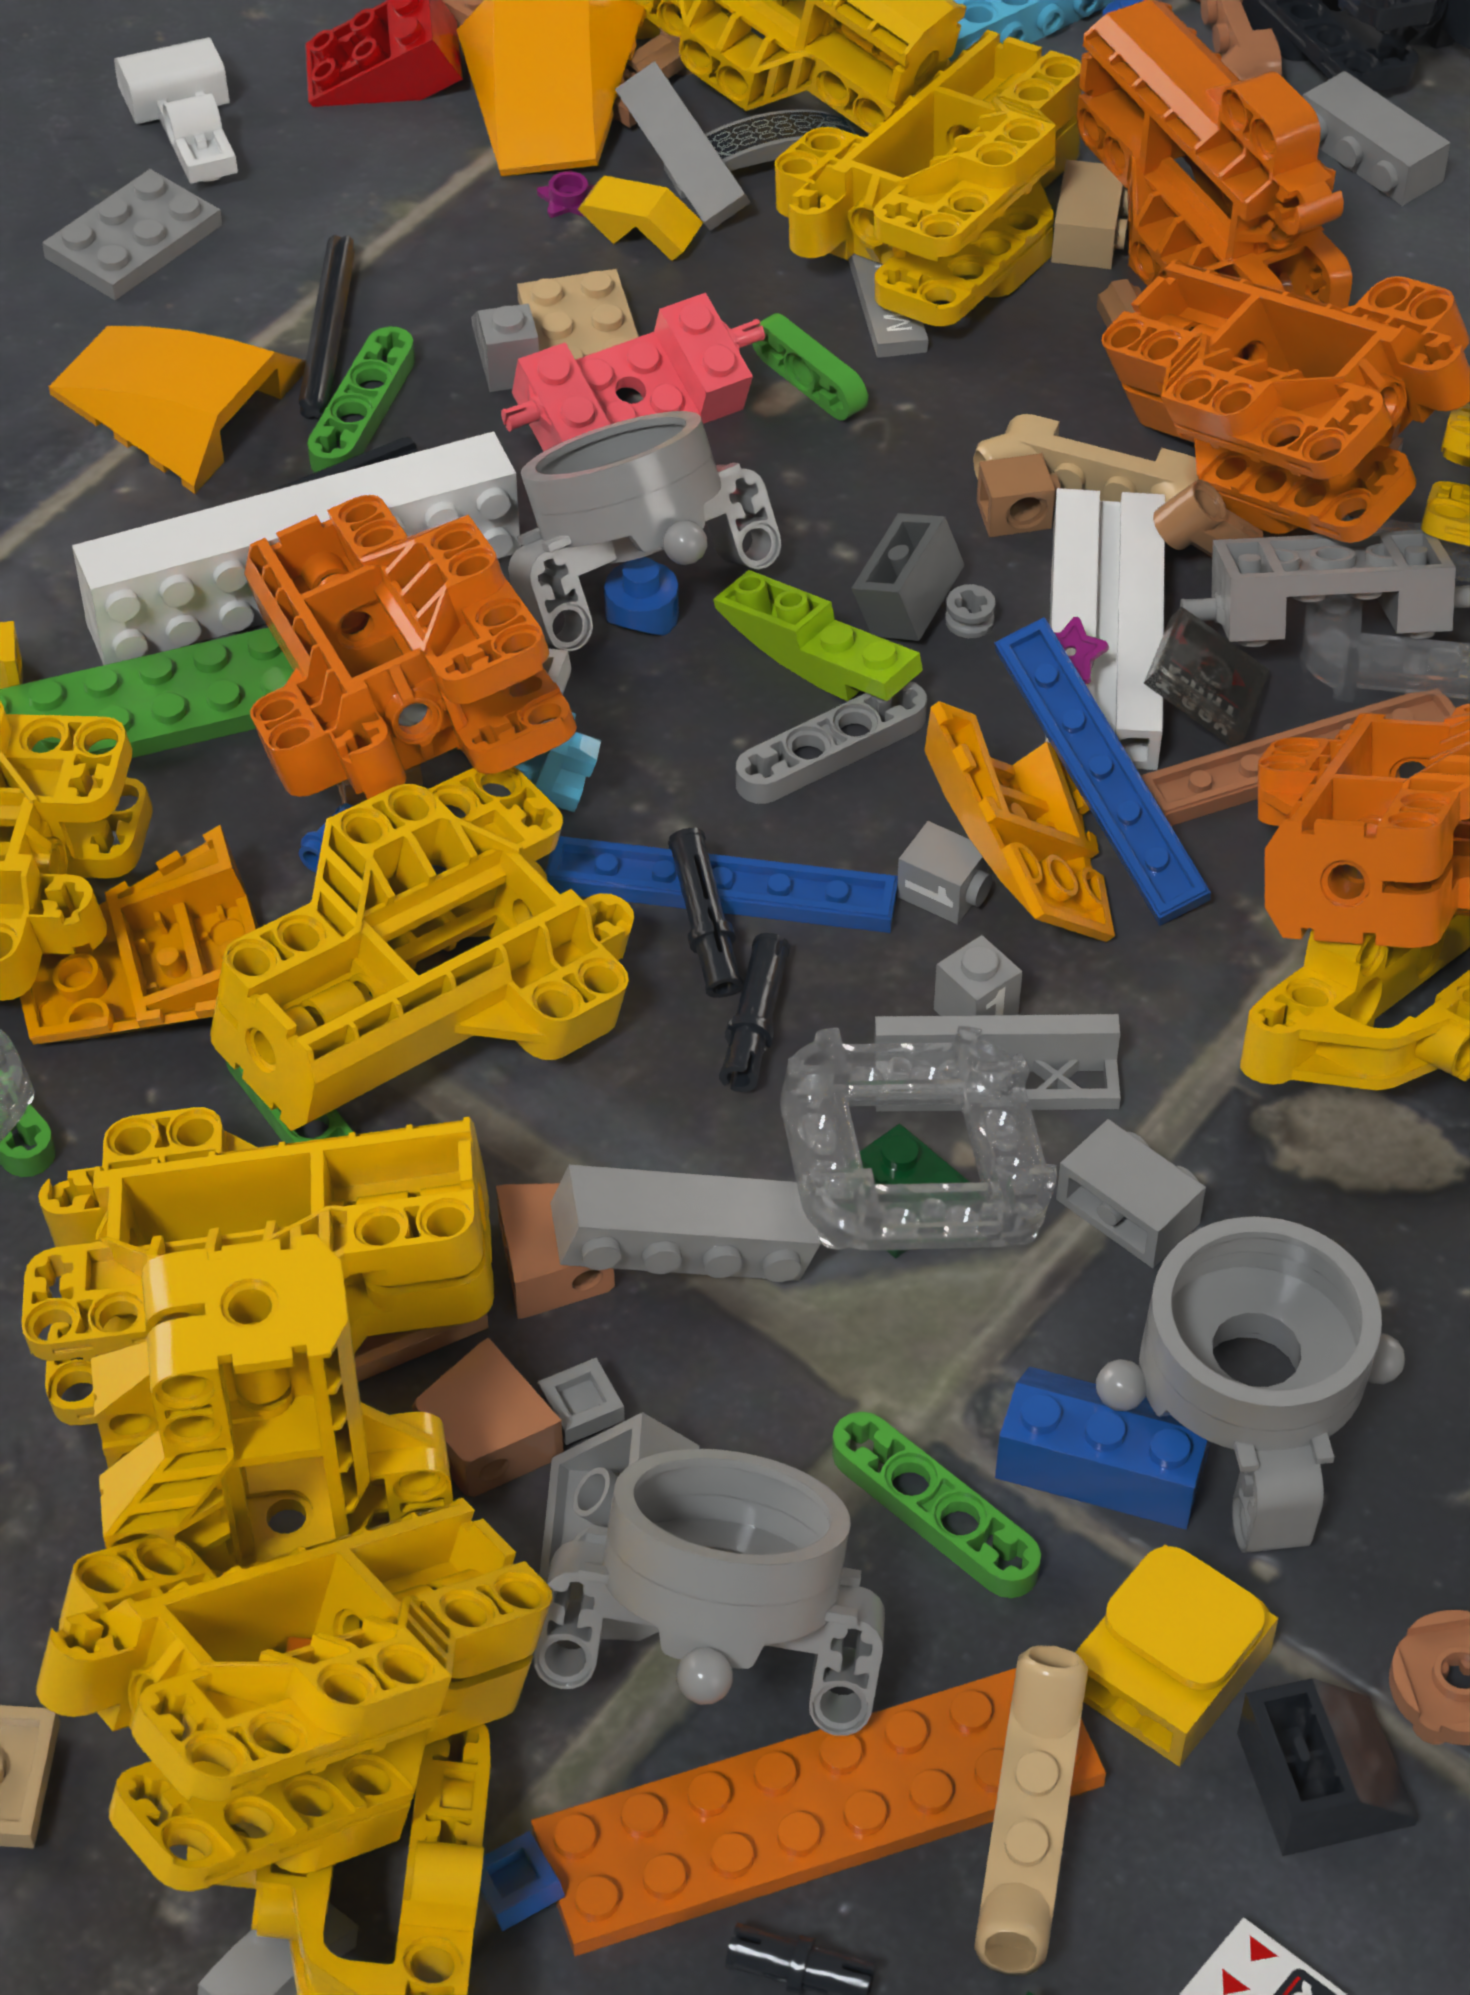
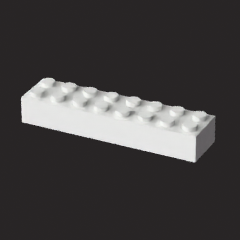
[72,431,521,665]

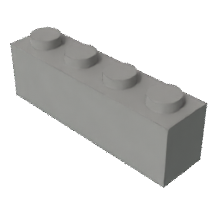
[550,1165,821,1282]

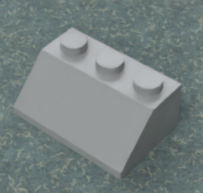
[539,1412,699,1641]

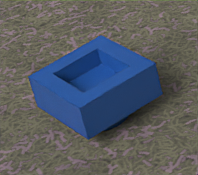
[479,1831,565,1932]

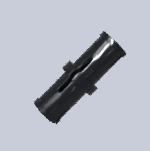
[725,1922,877,1995]

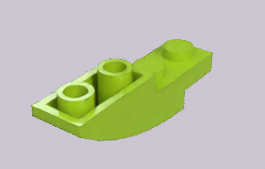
[713,570,923,701]

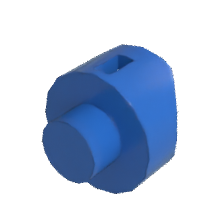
[604,557,679,636]

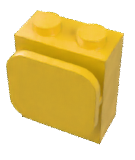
[1075,1544,1278,1767]

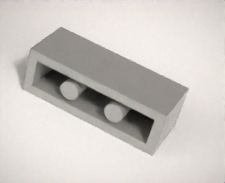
[1303,71,1451,206]

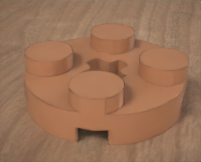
[1389,1610,1470,1745]

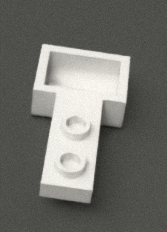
[115,37,238,184]

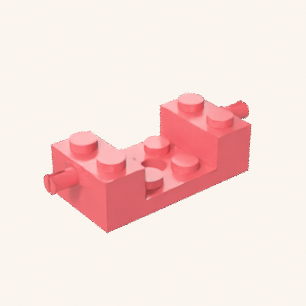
[501,293,765,451]

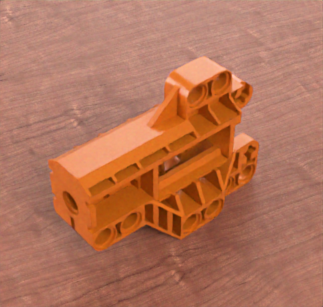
[1077,0,1352,309]
[1101,259,1470,543]
[244,495,577,799]
[1258,704,1470,948]

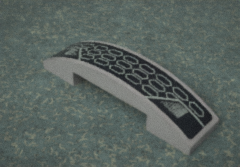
[664,109,857,199]

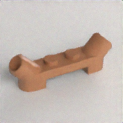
[1195,0,1282,80]

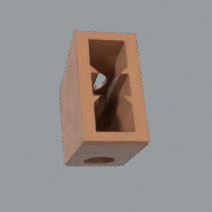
[496,1183,615,1319]
[413,1337,563,1497]

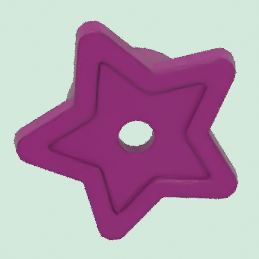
[537,171,595,218]
[1054,617,1109,685]

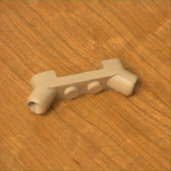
[973,414,1199,503]
[974,1646,1088,1976]

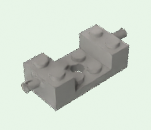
[1180,530,1470,647]

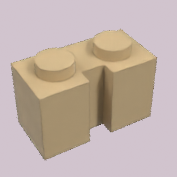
[1051,159,1128,269]

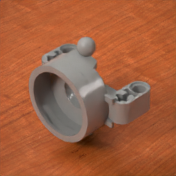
[508,411,781,652]
[1096,1216,1405,1553]
[534,1449,885,1736]

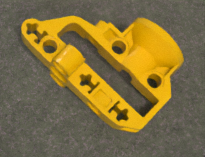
[1240,914,1470,1091]
[186,1724,490,1995]

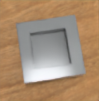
[537,1357,625,1445]

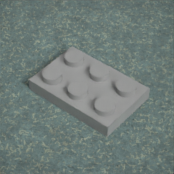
[42,169,222,300]

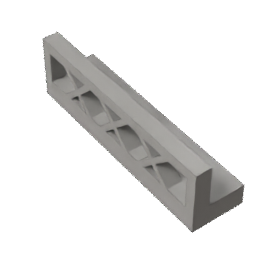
[873,1014,1121,1112]

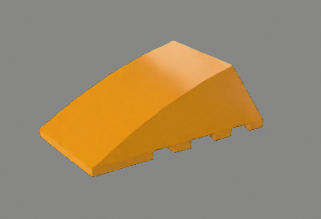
[457,0,646,176]
[49,326,306,494]
[924,701,1115,942]
[20,825,258,1045]

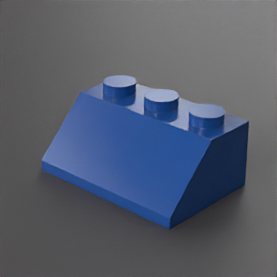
[995,1366,1211,1530]

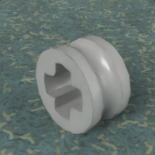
[945,584,996,638]

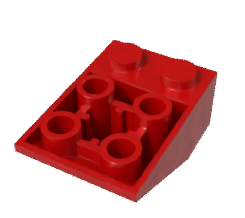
[306,0,462,107]

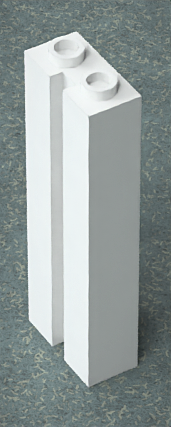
[1045,488,1165,770]

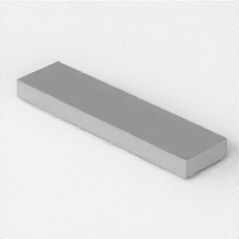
[615,61,751,231]

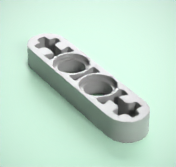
[736,681,927,804]

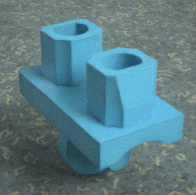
[514,712,601,812]

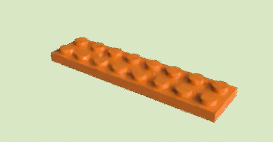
[531,1668,1106,1957]

